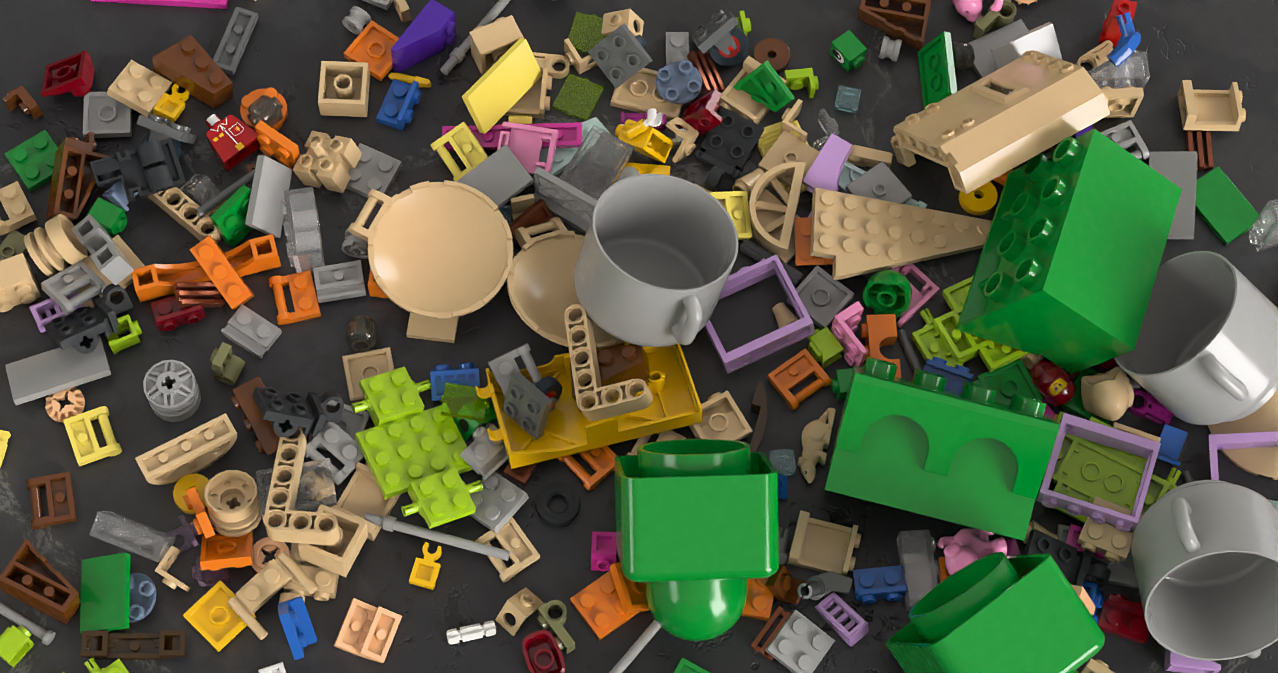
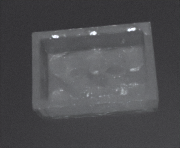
[281,187,325,273]

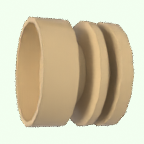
[24,214,88,277]
[204,470,262,537]

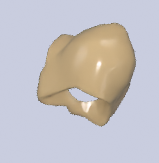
[1081,366,1134,421]

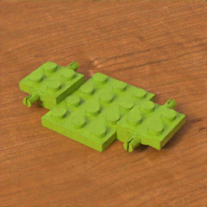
[911,276,1030,372]
[351,366,483,529]
[1043,412,1182,523]

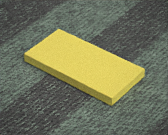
[462,38,543,134]

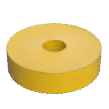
[959,181,997,215]
[173,474,209,514]

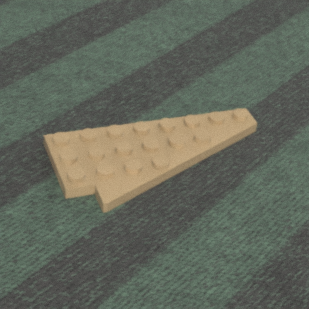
[810,188,992,280]

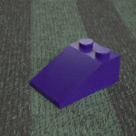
[391,0,457,73]

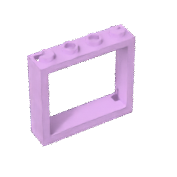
[704,254,815,374]
[1037,413,1161,532]
[1209,431,1278,512]

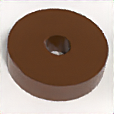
[753,38,790,74]

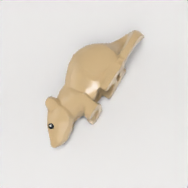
[797,407,836,483]

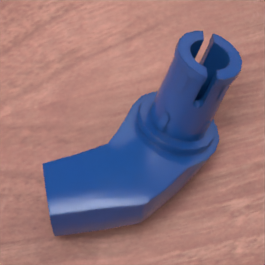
[1106,12,1141,67]

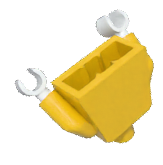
[615,108,686,163]

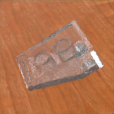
[1088,50,1150,90]
[559,125,634,200]
[256,458,337,527]

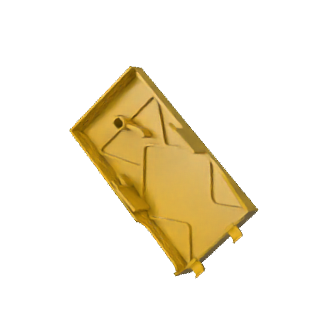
[475,342,702,469]

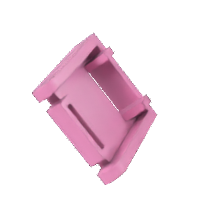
[497,122,559,175]
[892,263,940,328]

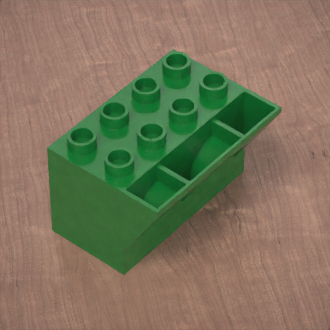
[956,129,1182,374]
[825,357,1060,541]

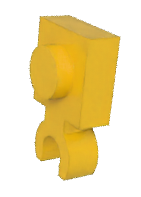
[153,84,189,123]
[409,542,442,590]

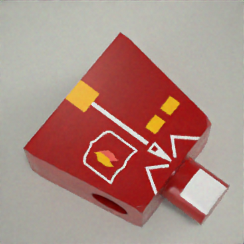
[205,114,260,172]

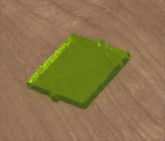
[569,12,608,54]
[553,73,604,121]
[440,383,488,421]

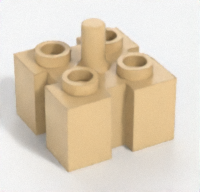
[293,131,362,193]

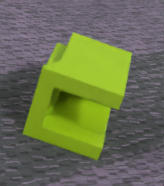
[107,314,142,355]
[807,327,844,369]
[0,625,34,668]

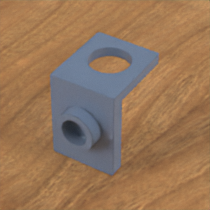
[102,181,138,212]

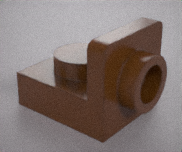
[3,85,43,120]
[58,131,96,152]
[765,564,806,604]

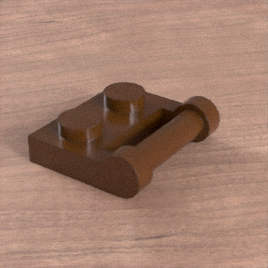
[26,472,77,530]

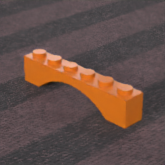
[131,234,281,302]

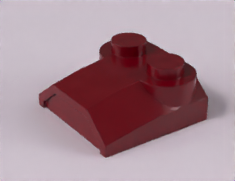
[40,50,95,97]

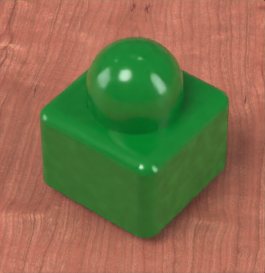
[614,439,779,641]
[885,552,1105,673]

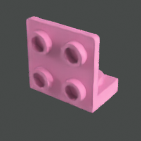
[830,301,867,367]

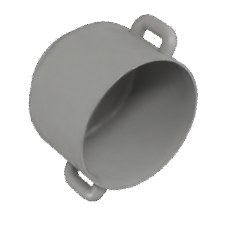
[574,166,739,347]
[1114,251,1278,425]
[1131,480,1278,661]

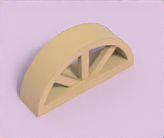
[749,162,806,257]
[135,413,237,485]

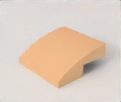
[333,598,402,663]

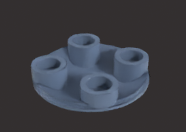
[656,60,702,104]
[129,573,156,622]

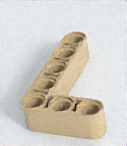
[147,186,251,243]
[564,304,653,421]
[264,426,340,545]

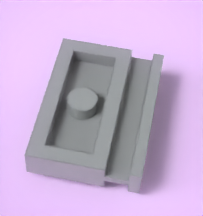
[313,260,366,303]
[221,304,282,360]
[460,424,508,481]

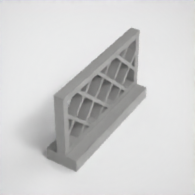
[534,167,598,234]

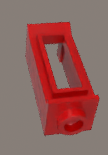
[1099,0,1137,47]

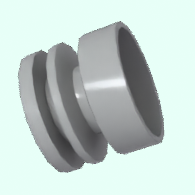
[143,360,201,422]

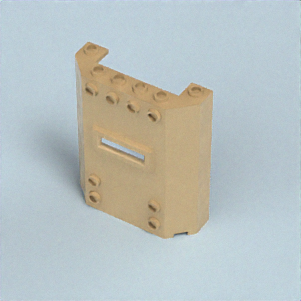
[890,50,1110,194]

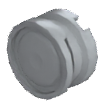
[341,229,368,259]

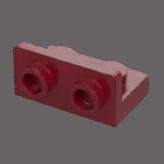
[678,89,723,139]
[150,295,206,331]
[1098,594,1149,645]

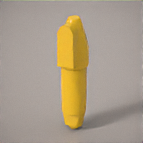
[388,73,432,88]

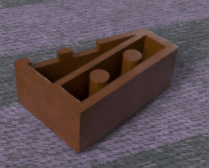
[857,0,931,51]
[152,35,233,109]
[45,145,108,222]
[570,344,650,413]
[230,376,293,456]
[0,538,81,625]

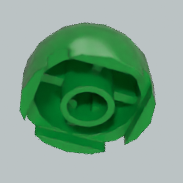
[863,269,912,317]

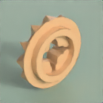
[45,387,85,423]
[252,537,290,573]

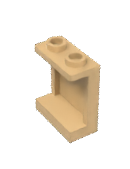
[717,56,786,124]
[492,63,552,119]
[1177,80,1246,131]
[330,462,401,541]
[787,510,861,576]

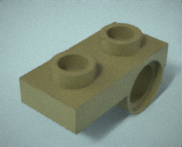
[973,0,1017,39]
[210,342,245,385]
[536,600,575,654]

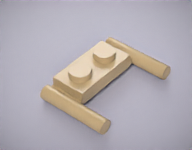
[228,551,317,640]

